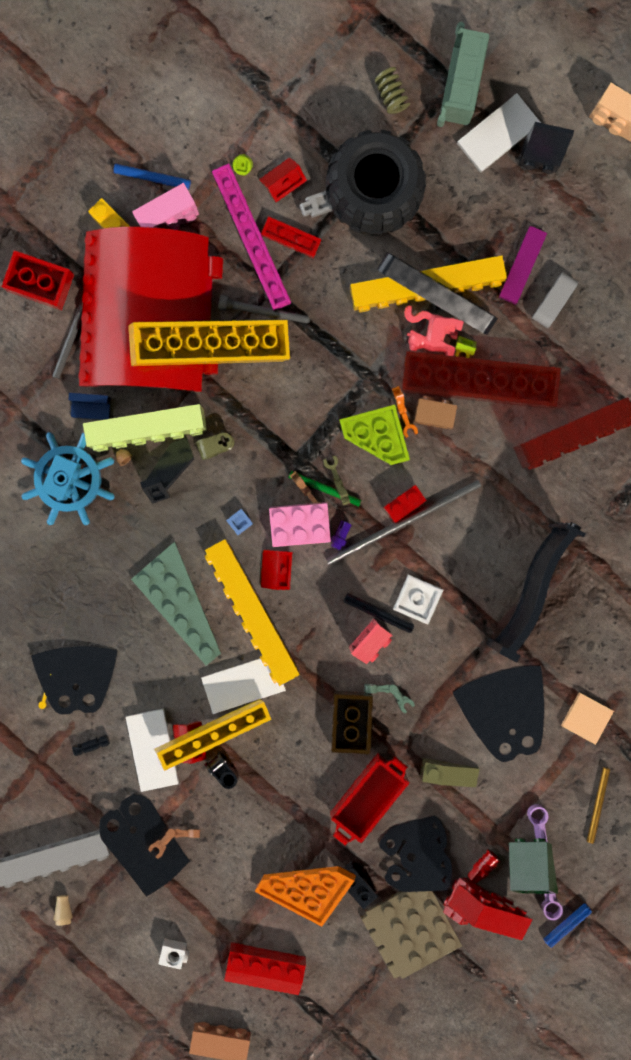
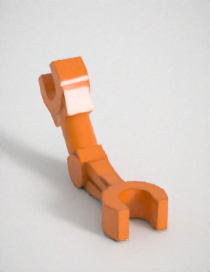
[392,386,418,438]

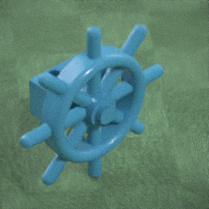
[21,432,115,525]

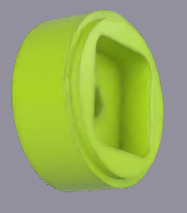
[233,154,253,175]

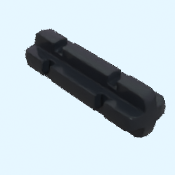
[72,735,110,756]

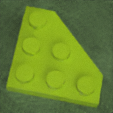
[339,405,410,465]

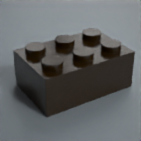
[331,691,373,754]

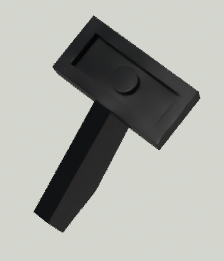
[140,438,194,504]

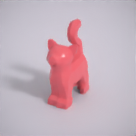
[404,306,464,358]

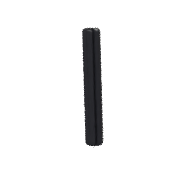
[343,593,414,633]

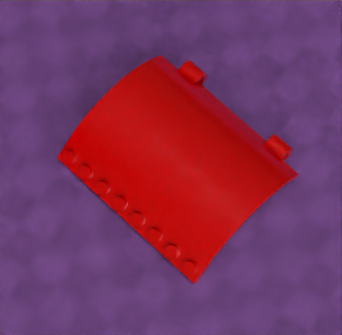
[79,227,223,392]

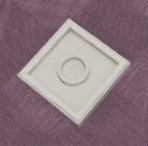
[393,574,443,625]

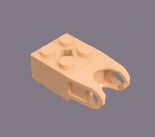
[589,83,631,142]

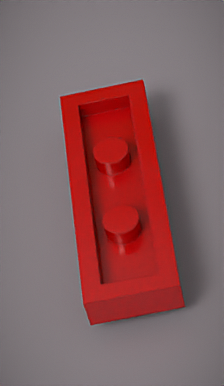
[261,216,321,259]

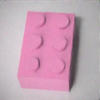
[132,183,199,230]
[269,502,331,547]

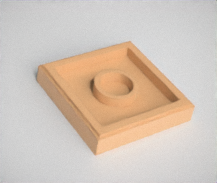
[561,692,614,745]

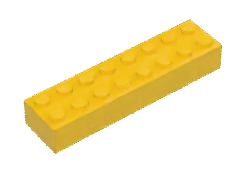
[128,320,290,366]

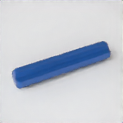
[544,904,592,948]

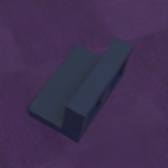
[68,393,111,420]

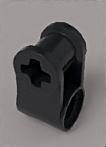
[204,751,239,789]

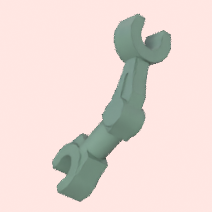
[364,684,415,713]

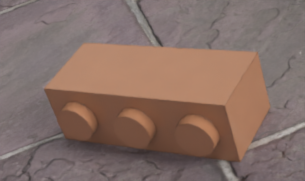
[189,1022,251,1060]

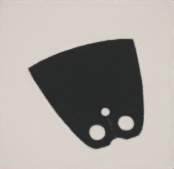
[453,666,544,762]

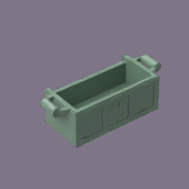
[437,22,490,127]

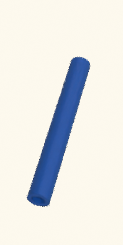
[114,163,191,190]

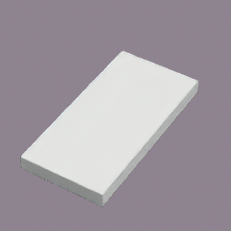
[457,94,541,173]
[201,658,286,714]
[126,708,179,792]

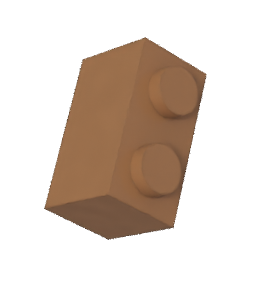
[413,396,457,430]

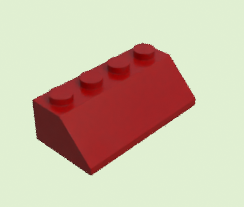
[224,943,306,995]

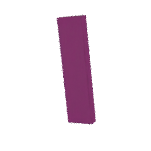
[499,226,547,305]

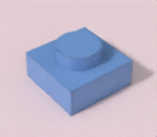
[226,509,253,535]

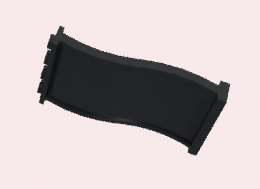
[486,522,586,663]

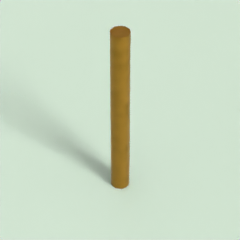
[587,767,610,844]

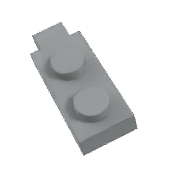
[299,191,334,218]

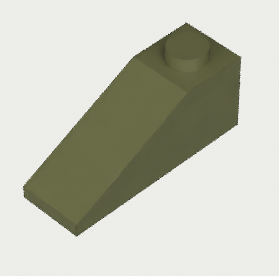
[420,758,479,787]

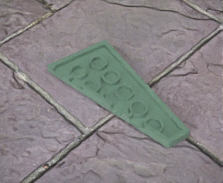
[131,542,221,666]

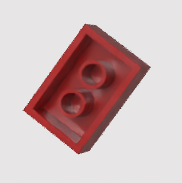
[1,250,74,311]

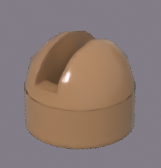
[115,449,133,466]

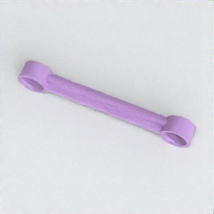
[527,804,563,920]

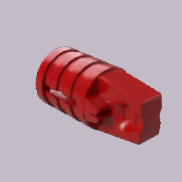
[467,849,501,883]

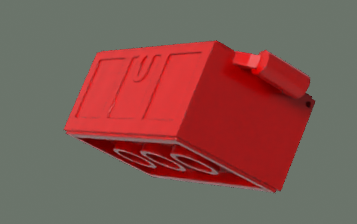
[330,753,410,845]

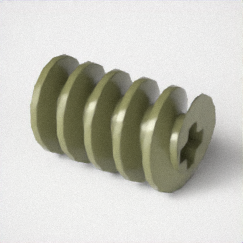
[375,67,410,114]

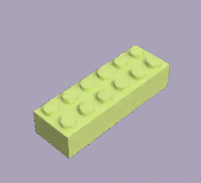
[83,404,207,452]

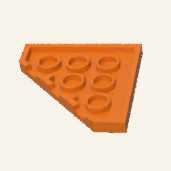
[255,866,356,927]

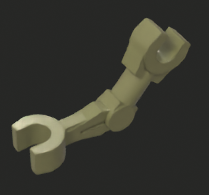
[323,456,350,506]

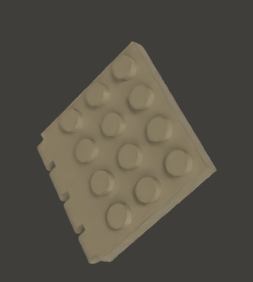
[361,891,462,979]

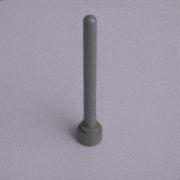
[218,294,310,323]

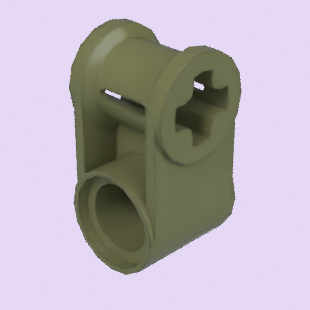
[196,433,235,460]

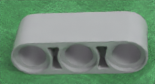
[532,272,579,329]

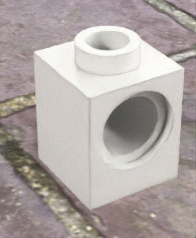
[159,938,189,969]

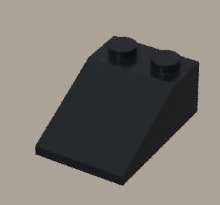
[519,122,574,174]

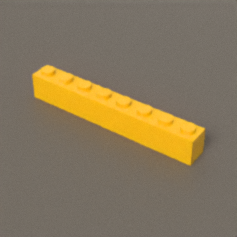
[350,256,507,312]
[204,539,300,686]

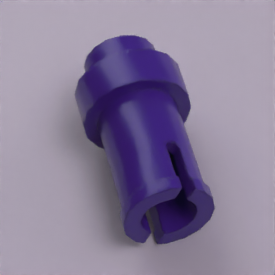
[331,520,352,550]

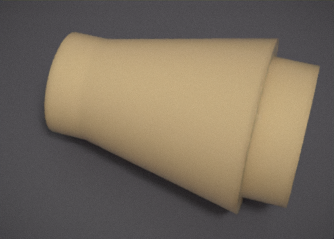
[53,895,73,926]

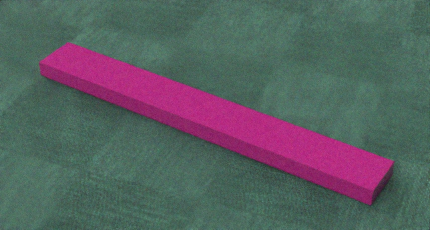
[212,163,291,311]

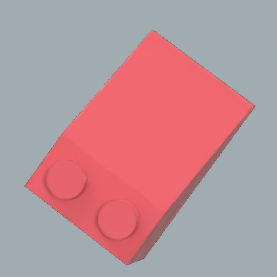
[349,619,392,664]

